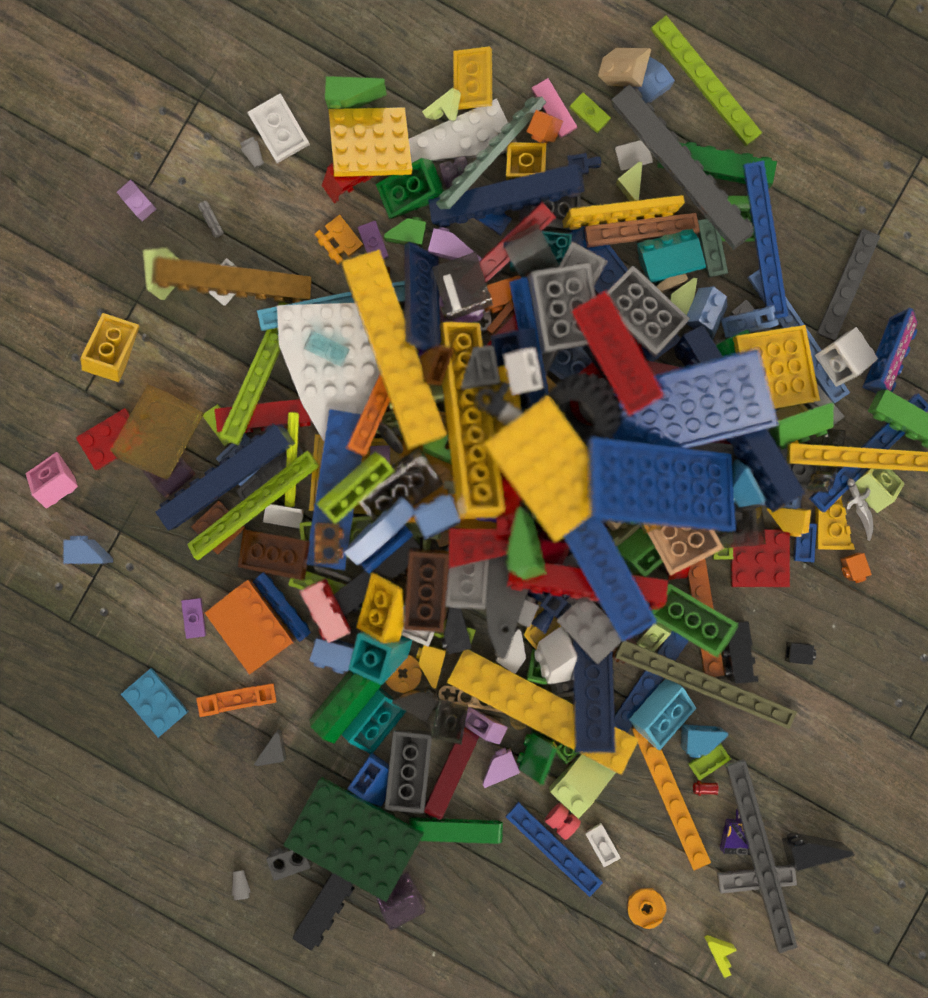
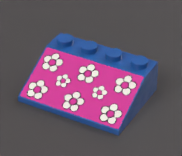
[862,308,918,393]

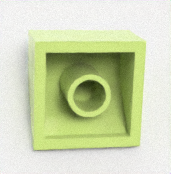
[855,468,905,513]

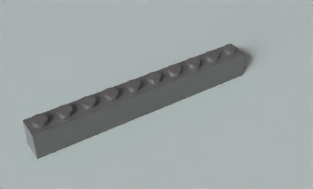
[611,85,754,250]

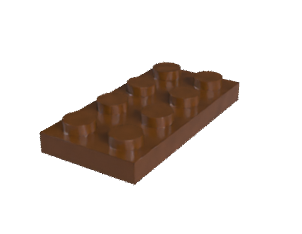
[238,529,310,580]

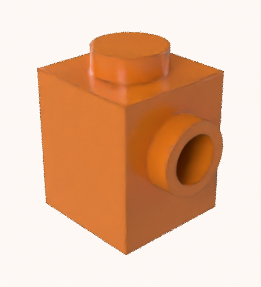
[841,553,872,583]

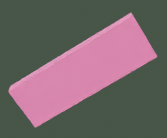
[532,78,577,138]

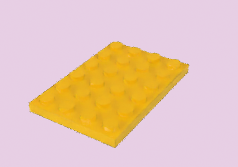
[483,396,590,542]

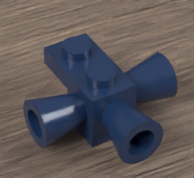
[527,590,573,634]

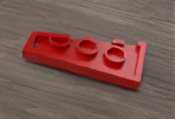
[496,467,522,535]
[449,528,512,569]

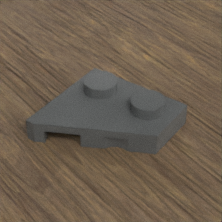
[461,346,500,390]

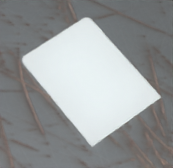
[615,140,653,170]

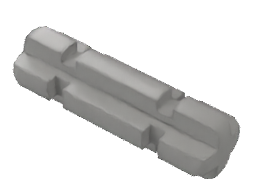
[198,201,223,238]

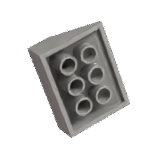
[528,263,596,354]
[608,266,690,356]

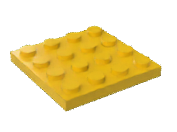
[328,108,412,177]
[733,325,820,409]

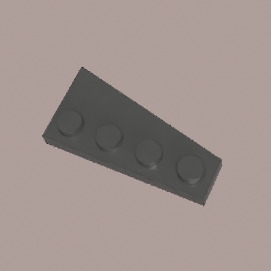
[237,443,304,501]

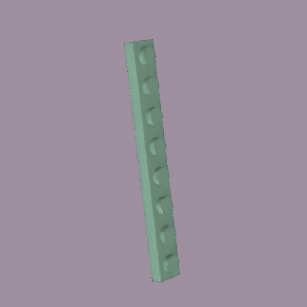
[436,96,547,209]

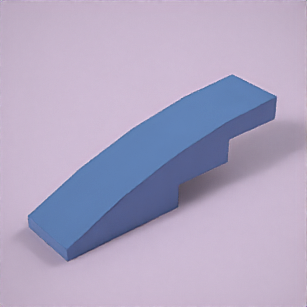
[343,497,416,565]

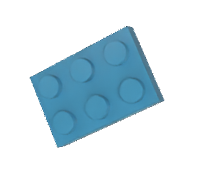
[121,668,189,738]

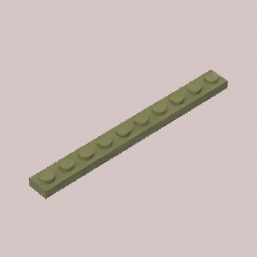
[614,640,797,729]

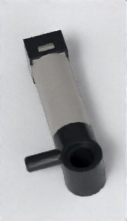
[474,382,524,426]

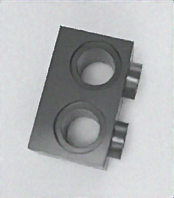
[266,847,313,881]

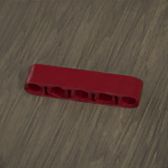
[424,726,479,820]

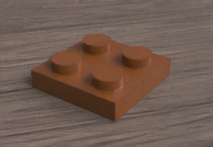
[191,500,246,555]

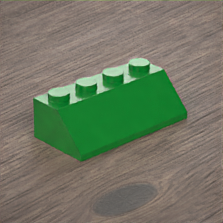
[309,670,382,744]

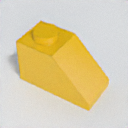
[767,508,811,537]
[416,645,446,689]

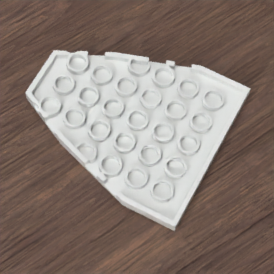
[277,303,379,441]

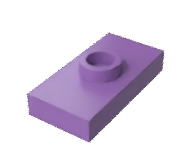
[358,221,389,259]
[181,598,206,639]

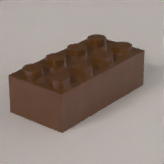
[404,548,449,632]

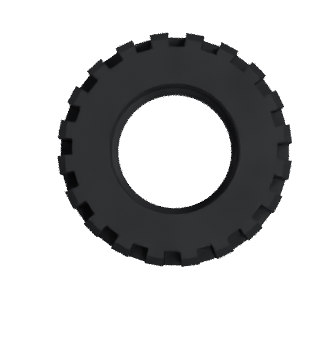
[546,373,622,452]

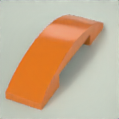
[196,683,277,717]

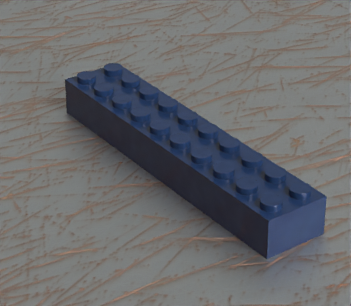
[674,325,805,513]

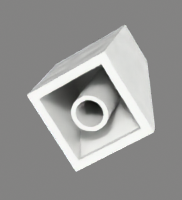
[815,327,878,387]

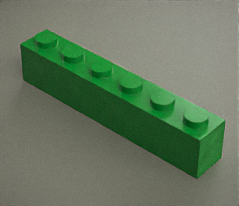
[657,142,777,189]

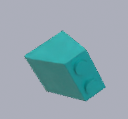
[348,632,413,685]

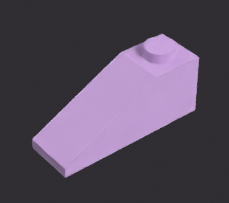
[428,227,482,266]

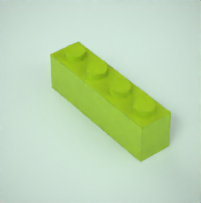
[316,452,394,524]

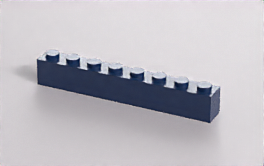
[429,163,585,228]
[155,424,295,531]

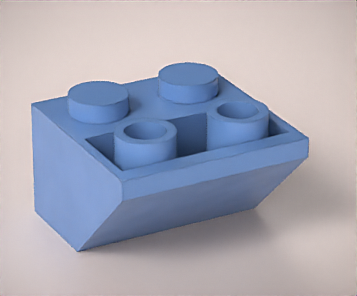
[414,495,460,540]

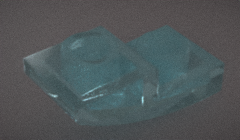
[303,331,350,367]

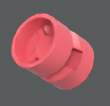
[544,802,581,840]

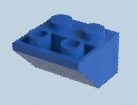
[348,752,390,806]

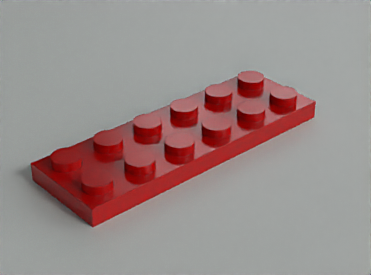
[571,291,665,416]

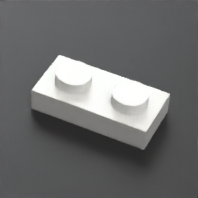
[585,823,620,867]

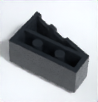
[722,620,759,684]

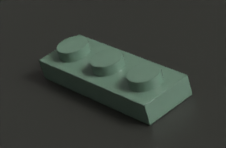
[698,219,728,278]

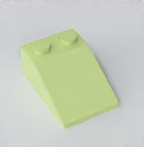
[549,754,616,819]

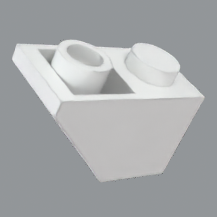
[495,628,526,674]

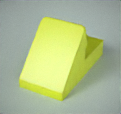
[704,935,737,978]

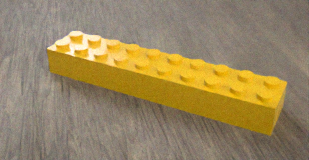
[342,250,446,451]
[440,322,504,518]
[447,649,639,775]

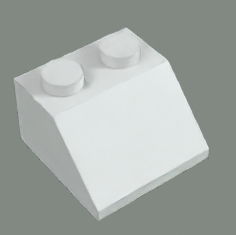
[535,627,577,684]

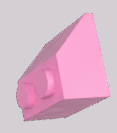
[25,452,78,509]

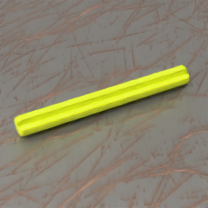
[285,412,299,508]

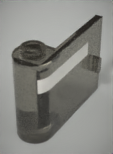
[432,252,494,321]

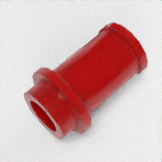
[693,780,719,796]

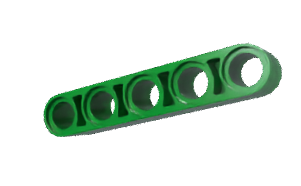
[409,818,503,844]

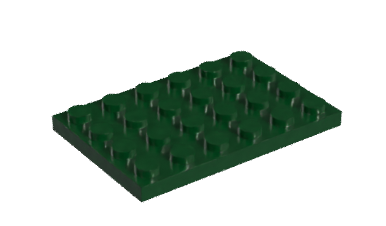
[283,777,424,902]

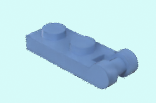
[721,305,779,338]

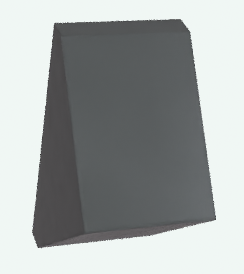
[254,729,287,766]

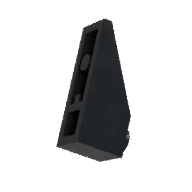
[441,607,472,654]

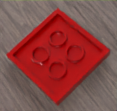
[731,530,790,587]

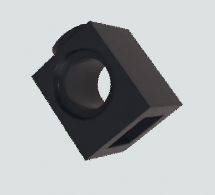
[785,642,816,665]

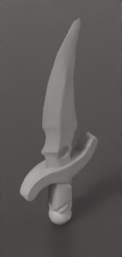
[846,479,873,541]

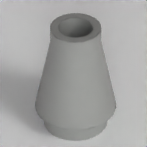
[240,137,264,168]
[231,870,251,900]

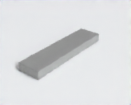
[717,865,797,894]

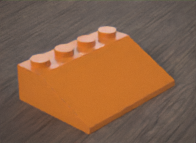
[205,579,296,675]

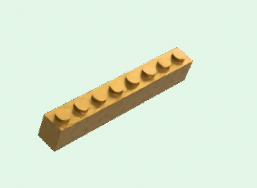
[151,257,311,303]

